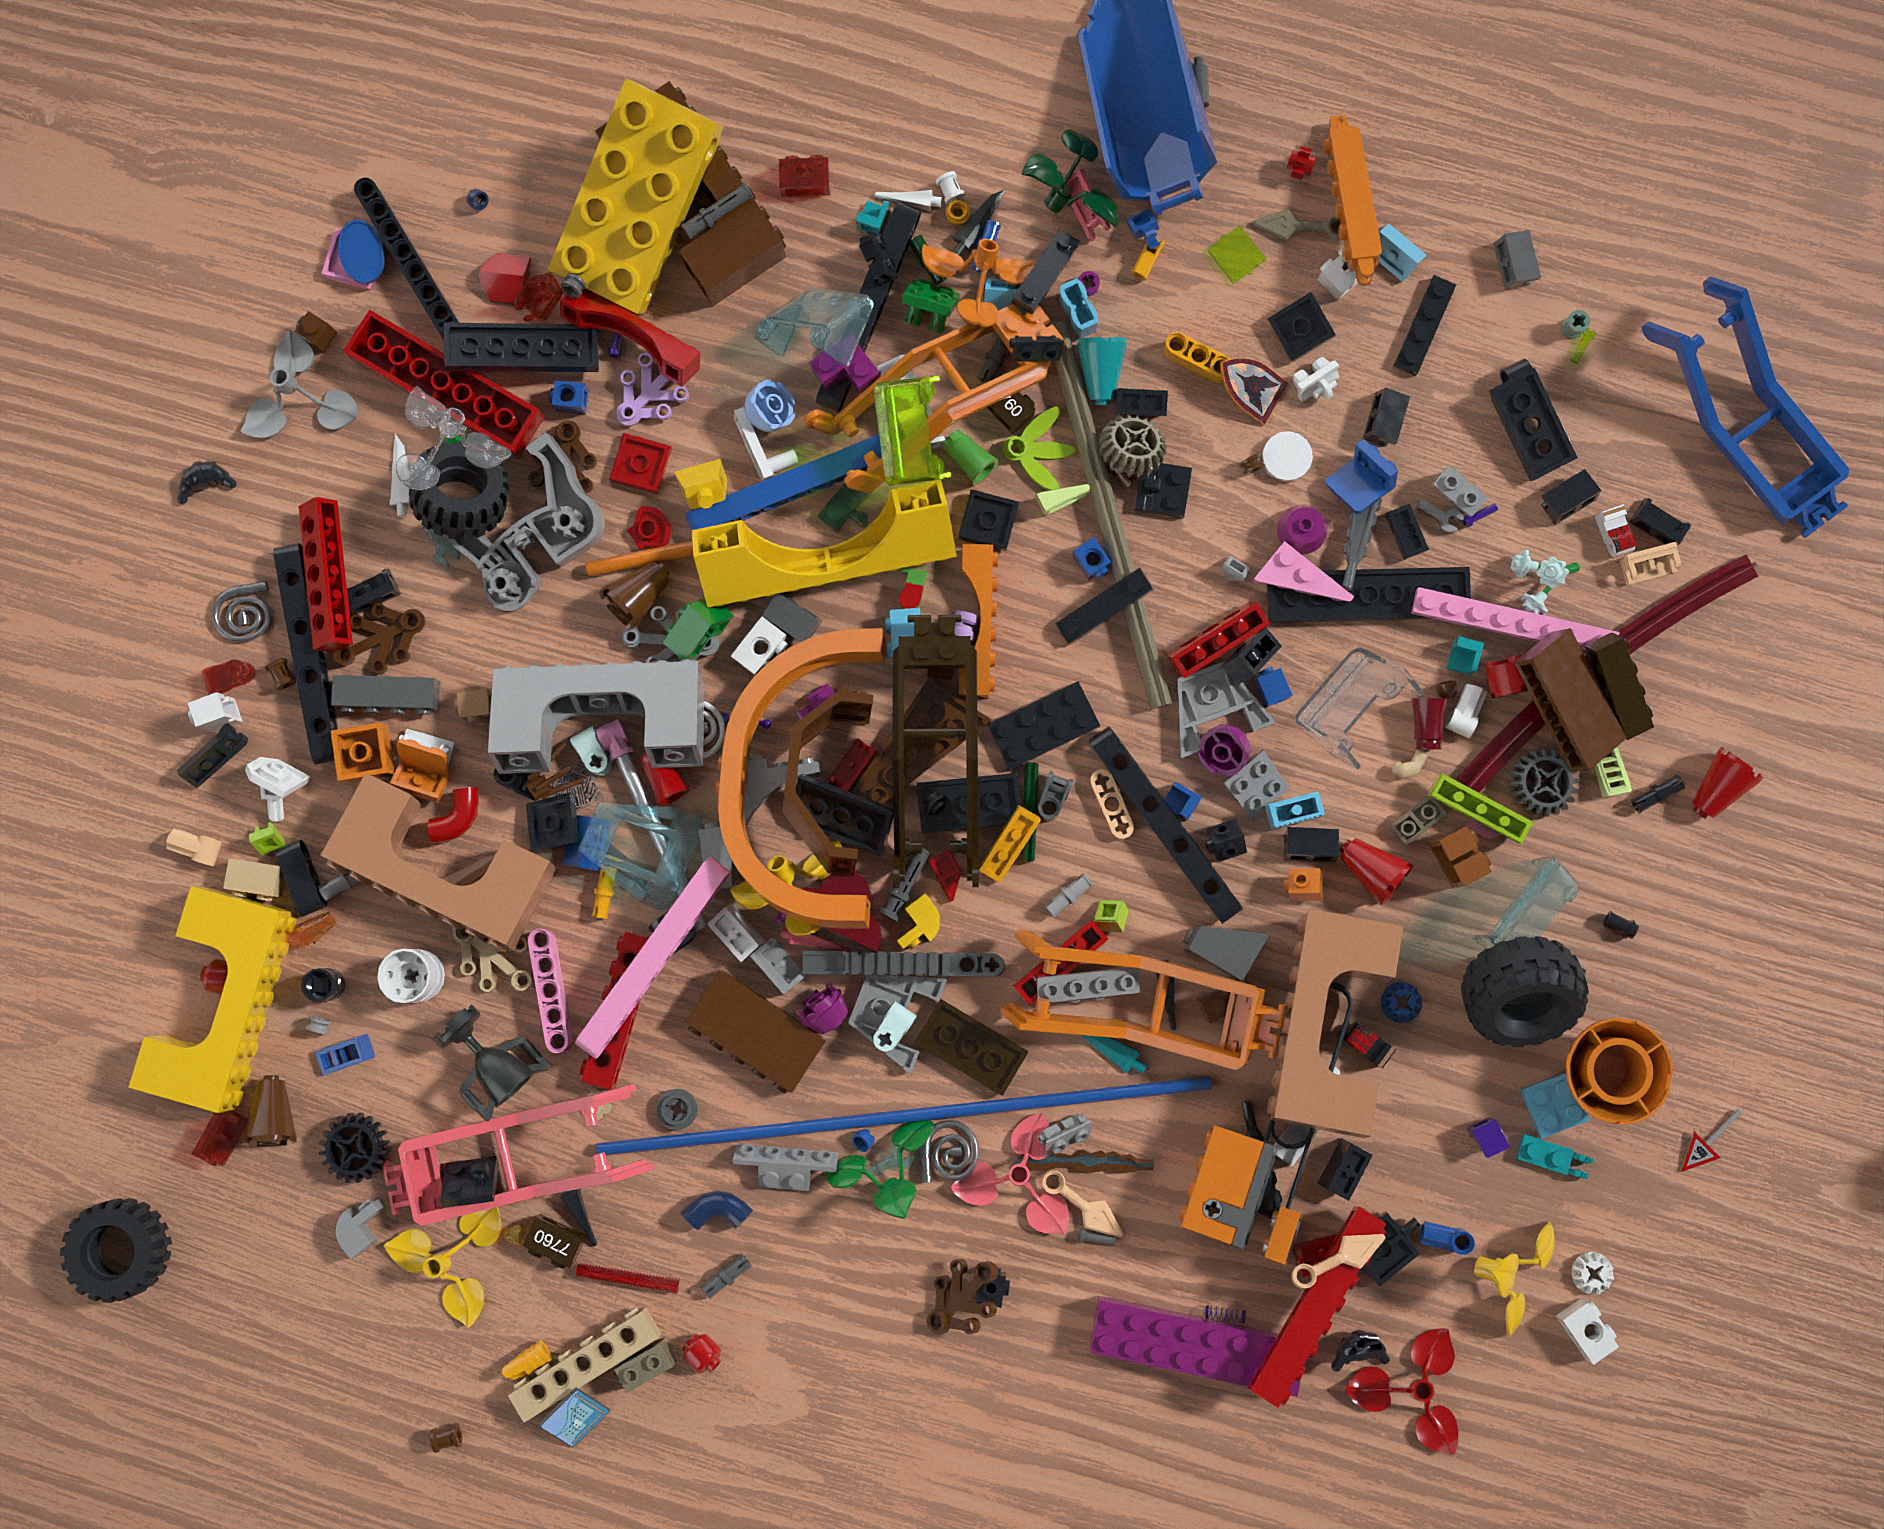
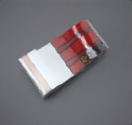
[1595,504,1635,557]

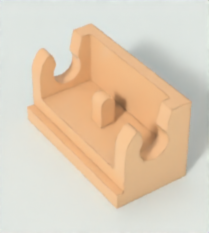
[1619,542,1681,585]

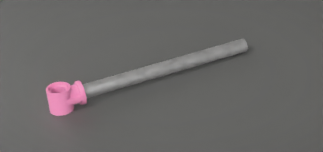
[595,718,708,932]

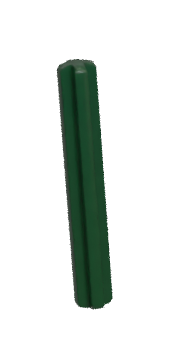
[1021,762,1039,862]

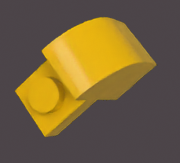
[897,893,940,950]

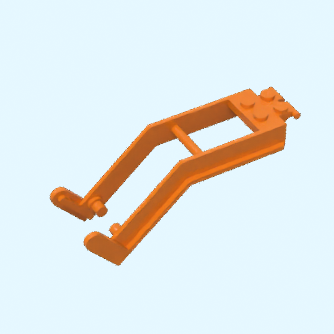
[803,304,1066,494]
[1000,930,1287,1070]

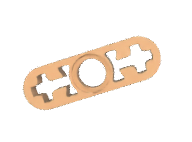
[1090,769,1134,839]

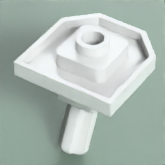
[245,757,310,822]

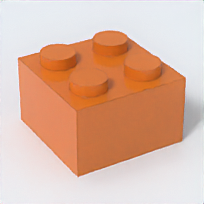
[331,722,396,783]

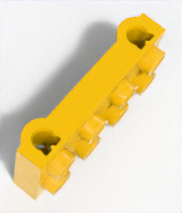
[548,79,724,314]

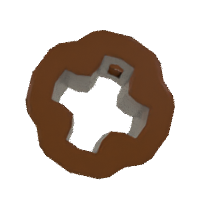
[265,658,297,691]
[430,1423,463,1453]

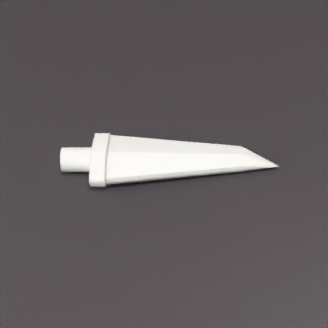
[390,434,410,518]

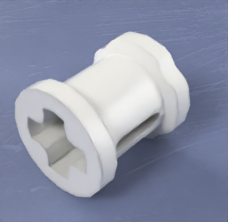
[935,171,965,205]

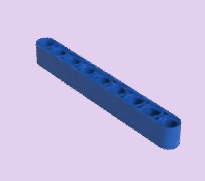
[685,432,896,532]

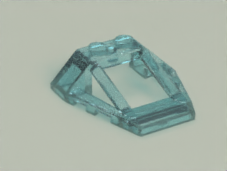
[578,802,702,911]

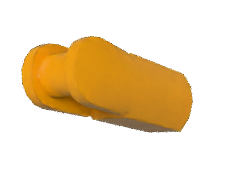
[1131,239,1166,281]

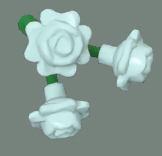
[1510,550,1580,615]

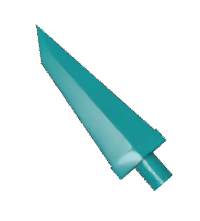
[1080,1035,1147,1073]

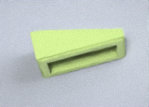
[1036,484,1090,516]
[1594,747,1632,798]

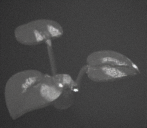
[396,386,512,490]

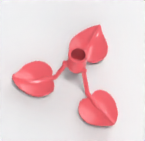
[951,1113,1069,1234]

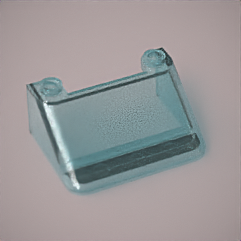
[754,288,874,366]

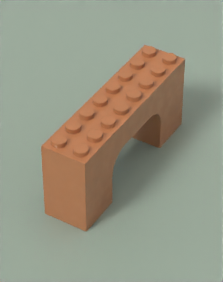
[320,773,557,952]
[1267,909,1403,1138]

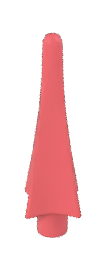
[781,927,850,952]

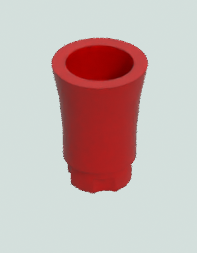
[640,753,690,807]

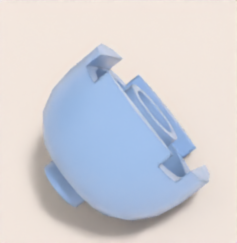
[744,380,795,432]

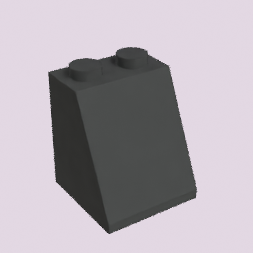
[1182,926,1268,981]

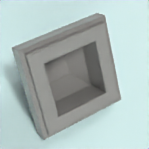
[1221,556,1251,581]

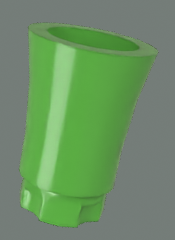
[942,429,998,485]

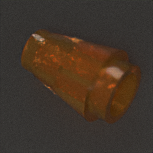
[296,911,337,946]

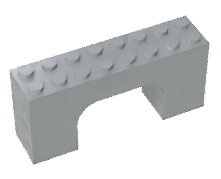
[488,659,705,774]

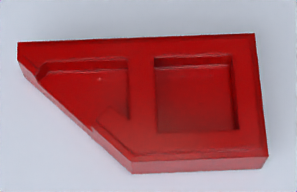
[927,849,962,902]

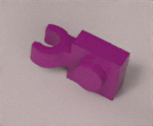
[797,683,835,720]

